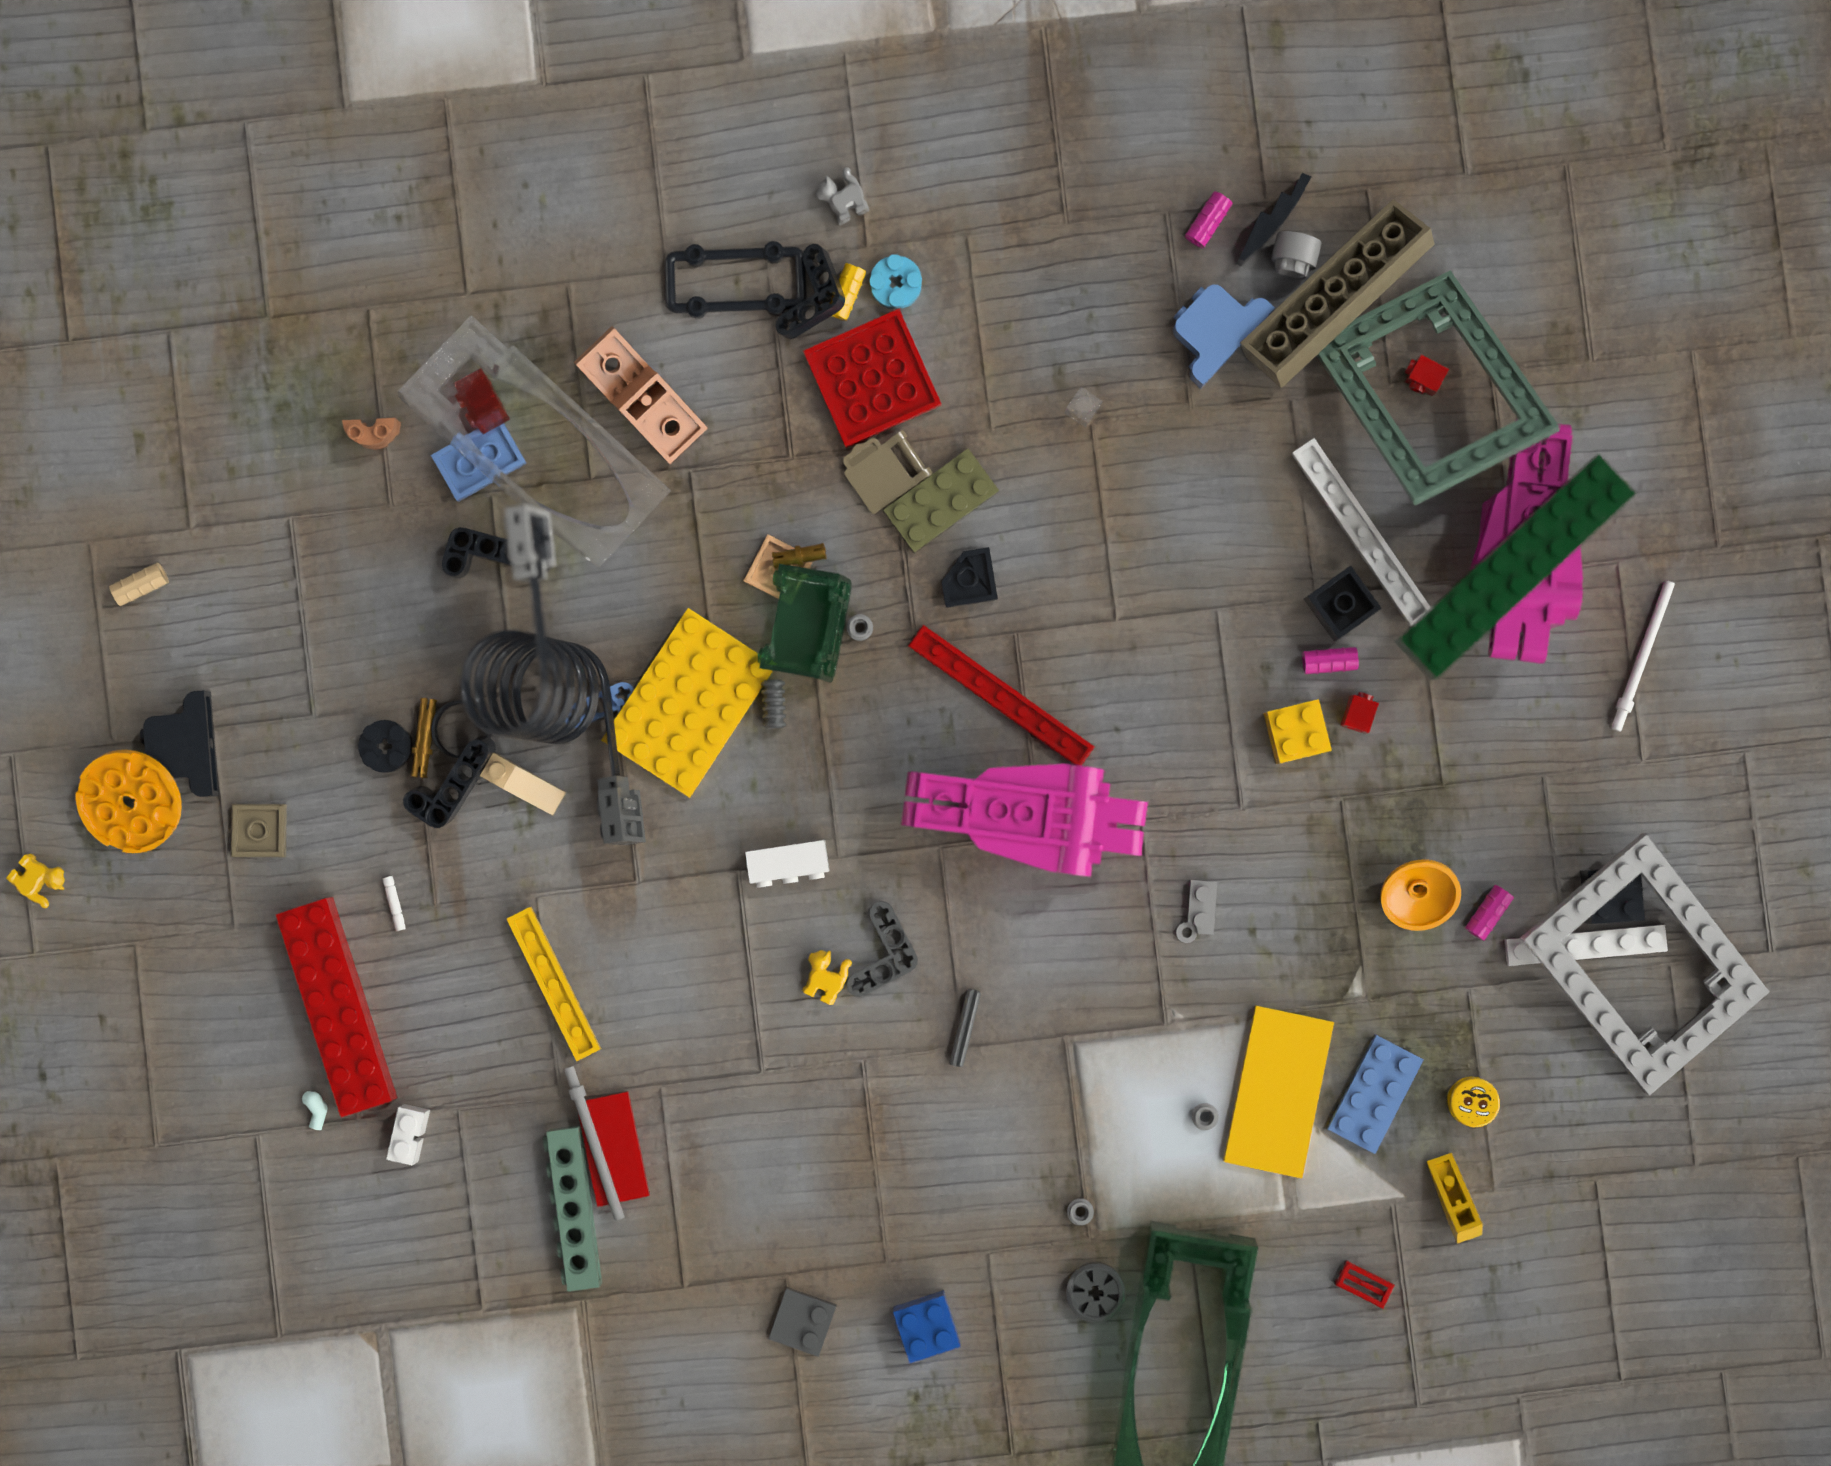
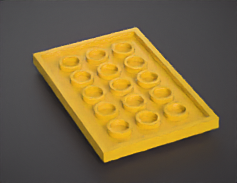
[601,608,777,798]

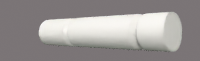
[382,876,406,931]

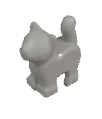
[816,167,869,225]

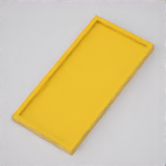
[1223,1005,1334,1179]

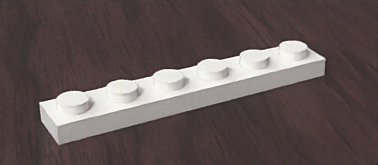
[1504,925,1668,966]

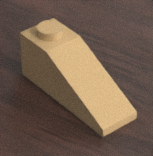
[480,753,566,815]

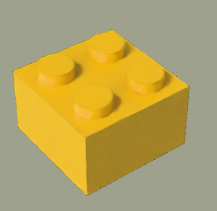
[1263,699,1332,764]

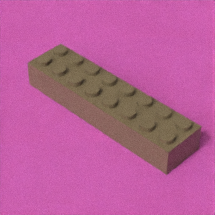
[1240,199,1435,388]

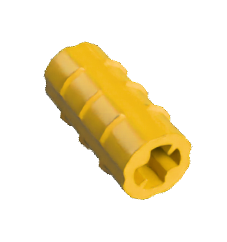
[830,263,866,321]

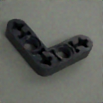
[775,244,845,339]

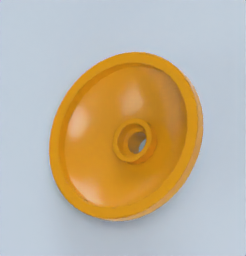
[1380,859,1461,931]

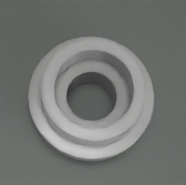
[847,614,873,641]
[1192,1103,1218,1130]
[1067,1198,1094,1225]

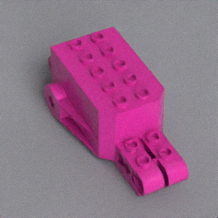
[1470,419,1583,664]
[901,764,1148,877]

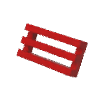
[1334,1260,1395,1309]

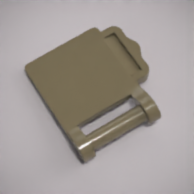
[843,430,933,514]

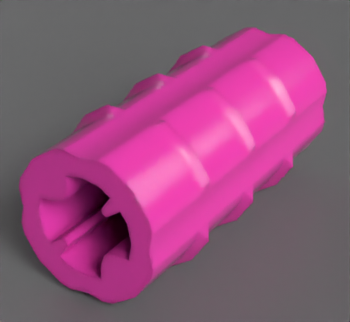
[1185,191,1233,249]
[1302,647,1359,674]
[1465,885,1514,941]

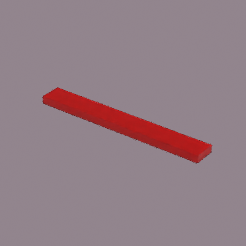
[908,625,1095,766]

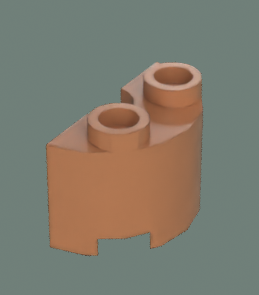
[342,418,401,450]

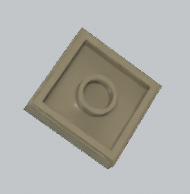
[231,804,287,857]

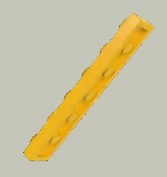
[507,907,601,1062]

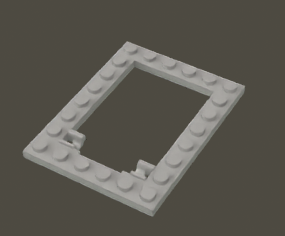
[1520,833,1769,1096]

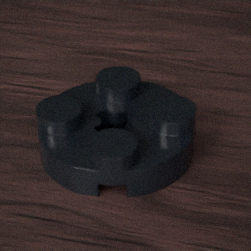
[358,720,413,773]

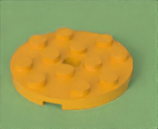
[76,750,182,853]

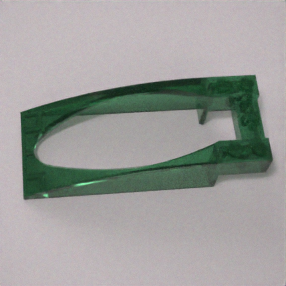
[1112,1221,1258,1466]

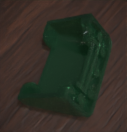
[758,564,852,683]

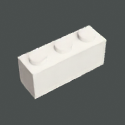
[745,840,830,888]

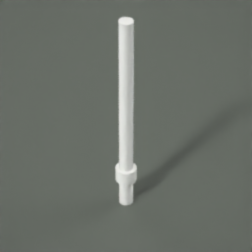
[1611,581,1675,732]

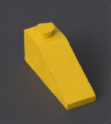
[1427,1153,1483,1244]

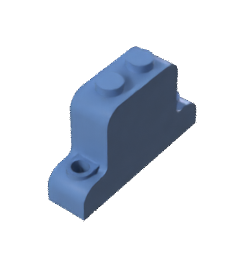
[1173,285,1275,389]

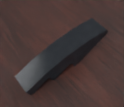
[1236,173,1311,266]

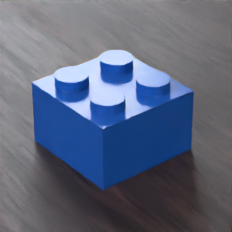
[893,1290,961,1363]

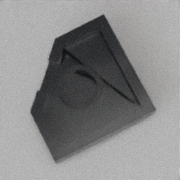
[942,547,998,608]

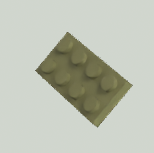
[883,449,999,553]

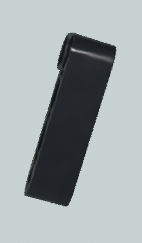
[442,527,551,579]
[403,736,496,828]

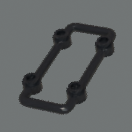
[664,241,807,319]

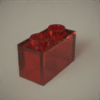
[454,368,510,434]

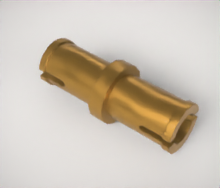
[772,543,827,569]

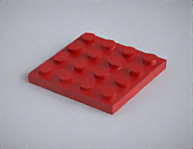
[803,309,942,448]

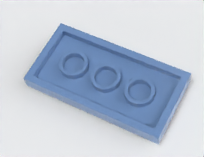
[1327,1034,1424,1154]

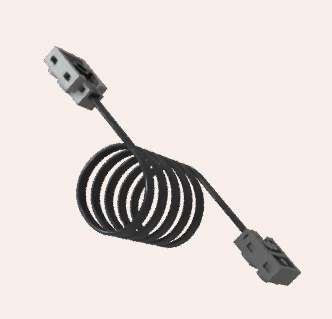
[460,504,646,845]

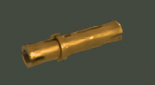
[410,698,437,778]

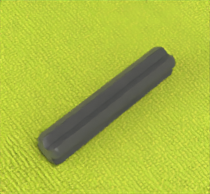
[950,989,981,1067]

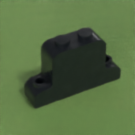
[140,690,219,797]

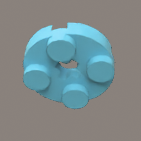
[870,254,922,309]

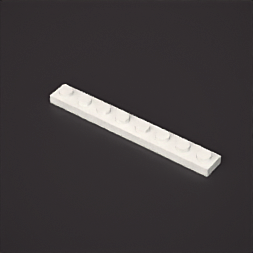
[1291,438,1430,626]

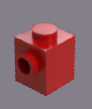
[1404,354,1449,396]

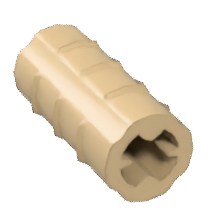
[109,563,169,606]

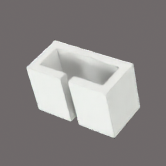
[386,1104,430,1165]

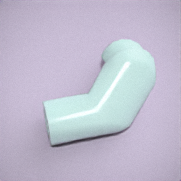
[302,1091,328,1130]

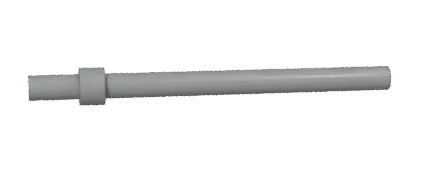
[564,1066,625,1221]

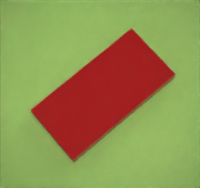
[577,1091,650,1207]

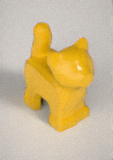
[6,853,65,909]
[802,950,852,1005]

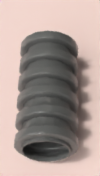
[761,680,786,728]

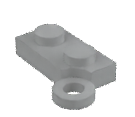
[1176,880,1217,943]

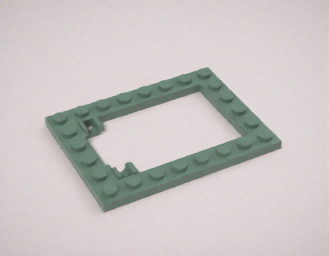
[1316,270,1559,505]

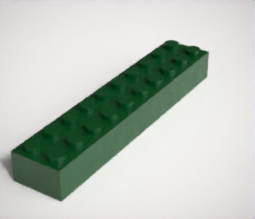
[1394,454,1636,681]

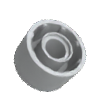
[1271,231,1322,279]

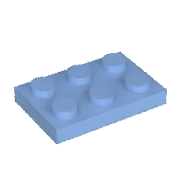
[431,416,527,502]

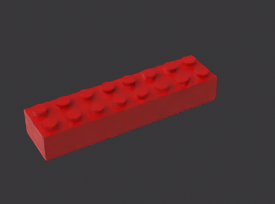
[276,897,398,1118]

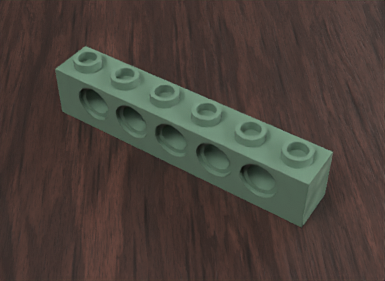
[543,1125,602,1292]

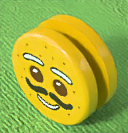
[1447,1076,1500,1127]

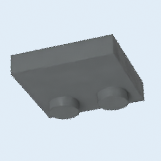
[769,1287,837,1357]

